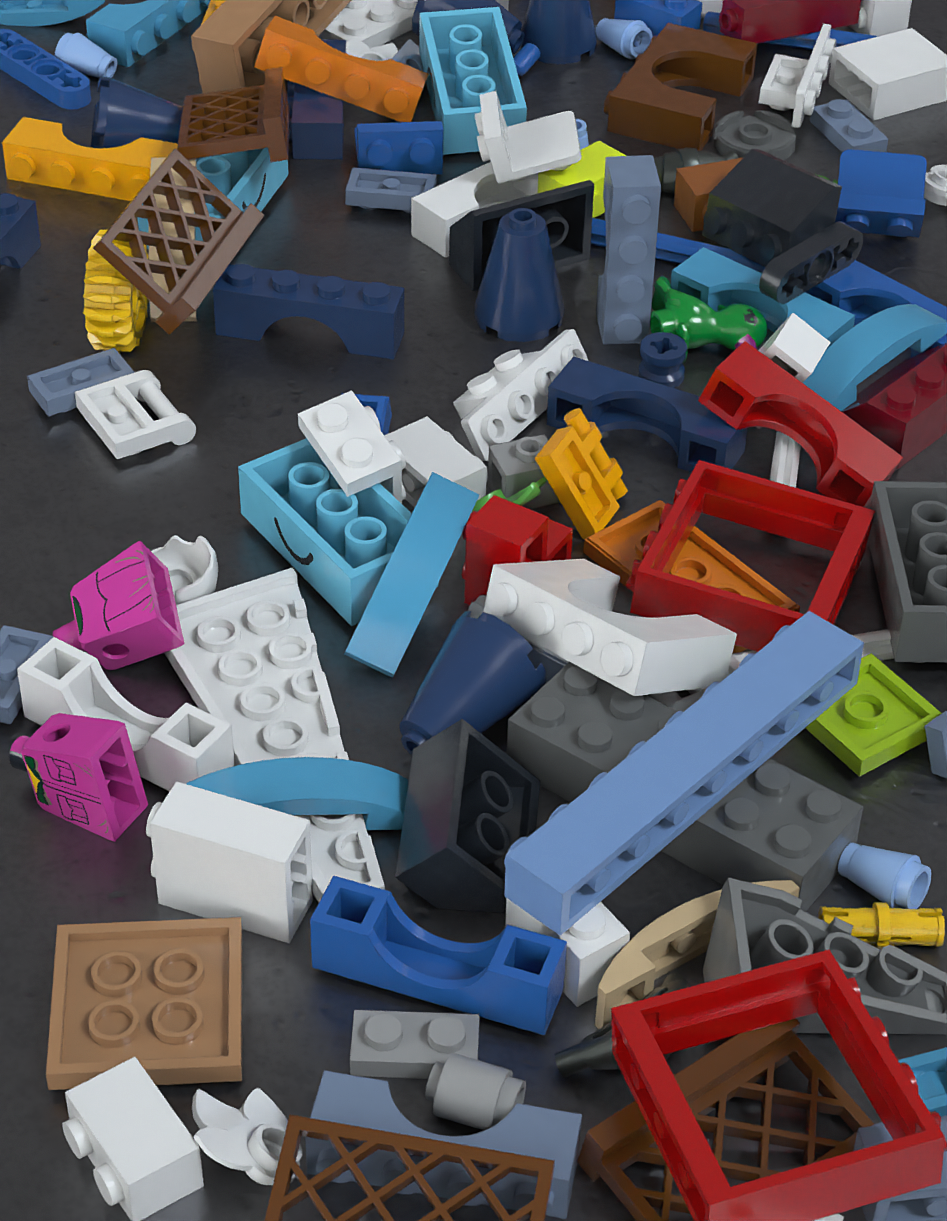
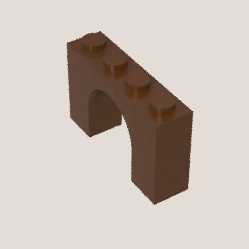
[604,23,757,150]

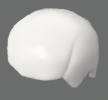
[151,535,218,605]

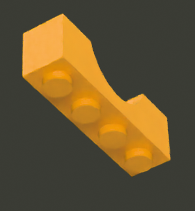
[2,117,178,201]

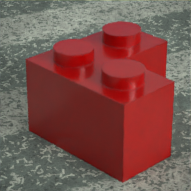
[462,495,573,605]

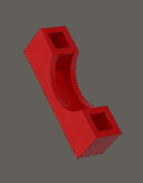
[698,341,904,508]

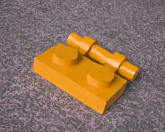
[534,408,628,539]

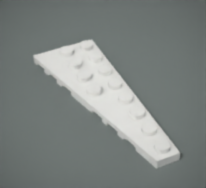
[164,568,385,902]

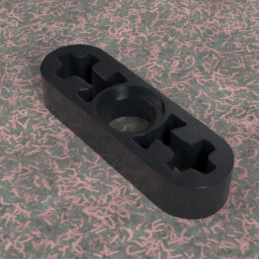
[759,221,863,304]

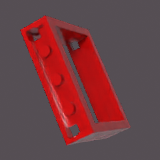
[626,460,875,652]
[611,949,947,1221]

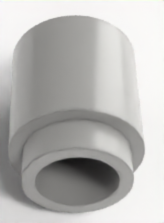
[425,1053,526,1131]

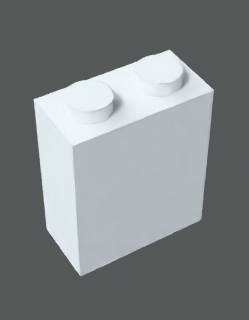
[828,28,947,121]
[146,781,313,943]

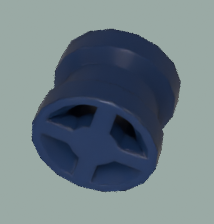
[638,332,687,388]

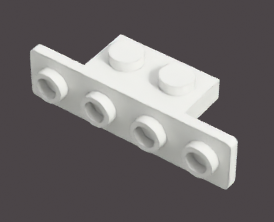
[759,24,836,128]
[453,329,588,461]

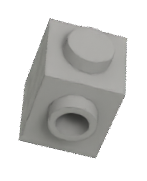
[488,434,560,509]

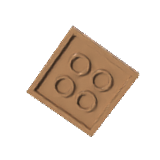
[46,917,242,1090]

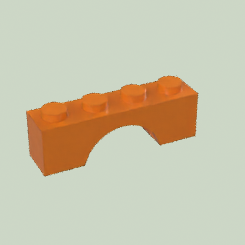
[254,16,429,122]

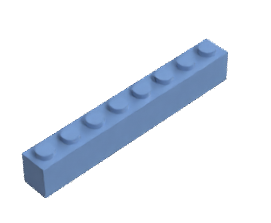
[504,611,864,936]

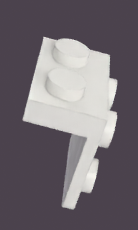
[475,91,582,183]
[298,390,406,504]

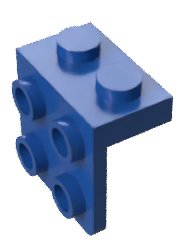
[354,121,443,174]
[835,149,927,238]

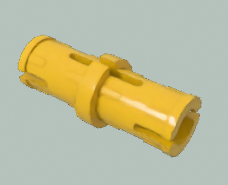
[818,902,945,950]

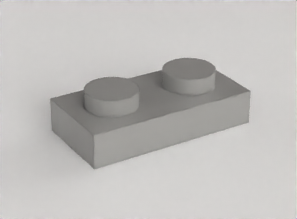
[350,1010,479,1079]

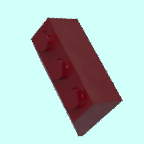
[841,343,947,469]

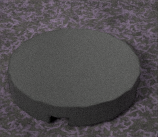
[714,110,796,160]

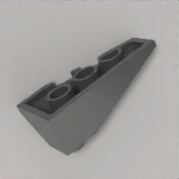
[703,878,947,1035]

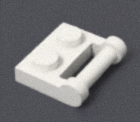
[75,370,196,459]

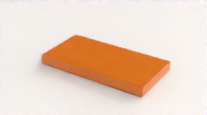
[583,500,800,654]

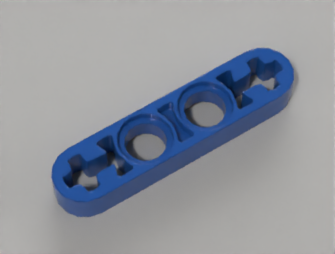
[0,29,91,109]

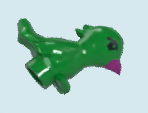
[650,276,767,364]

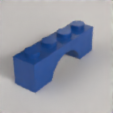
[805,260,947,357]
[310,875,567,1035]

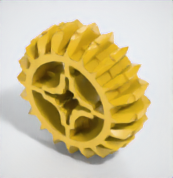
[83,228,149,354]

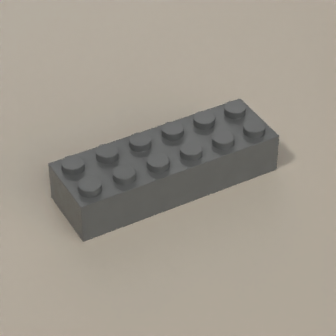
[507,662,863,912]

